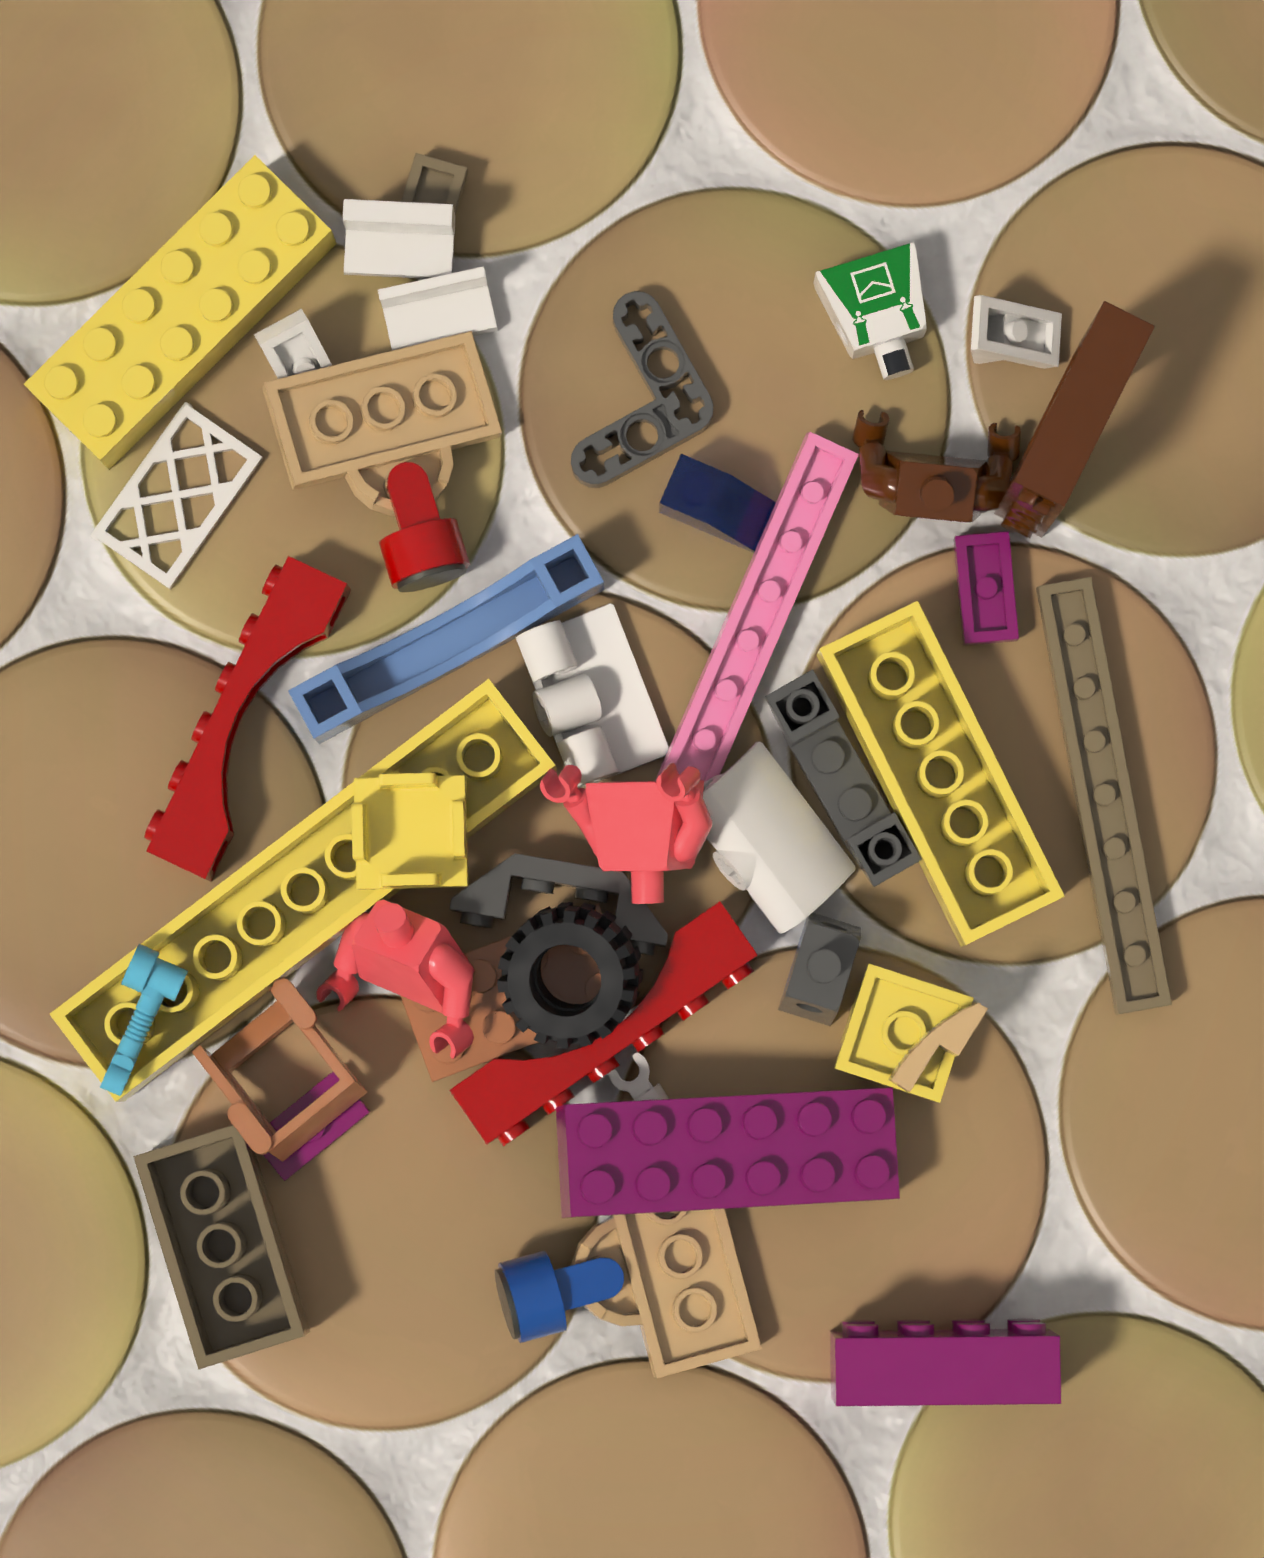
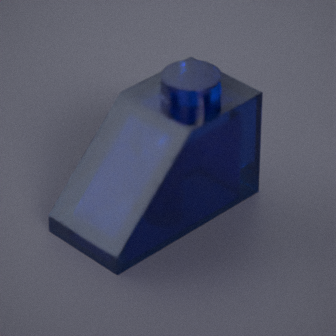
[659,454,776,553]

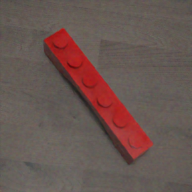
[144,556,351,882]
[449,901,758,1147]

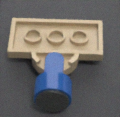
[495,1209,762,1379]

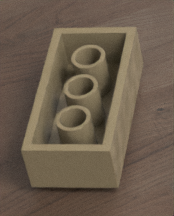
[133,1125,311,1370]

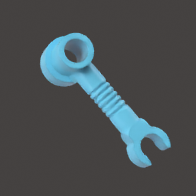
[100,944,188,1096]

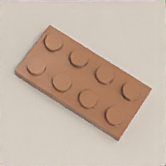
[400,903,637,1082]

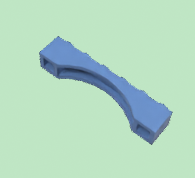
[288,534,605,744]

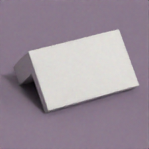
[343,199,456,279]
[378,266,498,351]

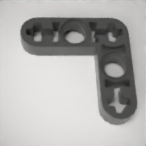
[571,291,714,488]

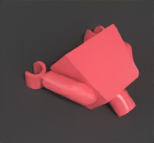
[540,763,713,904]
[316,899,475,1059]

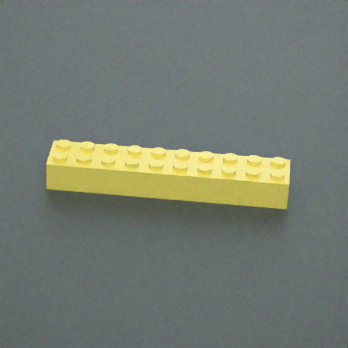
[50,678,557,1102]

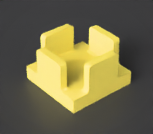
[351,773,468,890]
[834,963,974,1103]

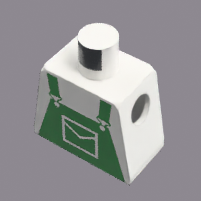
[813,242,927,380]

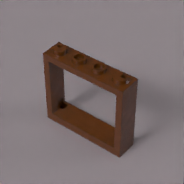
[994,301,1155,539]

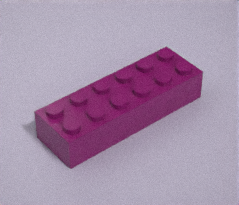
[556,1088,900,1218]

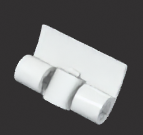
[516,603,669,788]
[703,742,856,934]

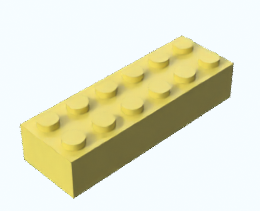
[24,155,337,470]
[816,601,1065,947]

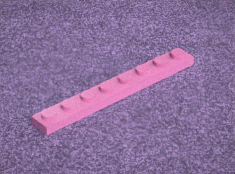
[655,432,859,782]

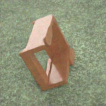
[192,978,367,1162]

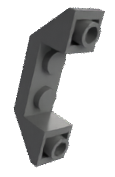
[765,669,922,887]
[450,853,668,955]

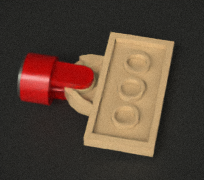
[262,331,502,592]

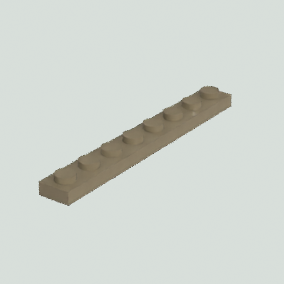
[1036,577,1172,1015]

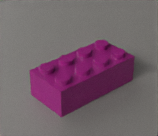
[830,1319,1061,1406]

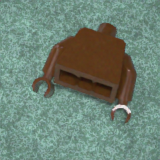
[852,410,1021,522]

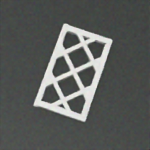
[91,402,263,590]

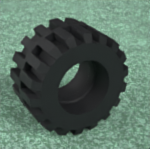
[497,902,643,1049]

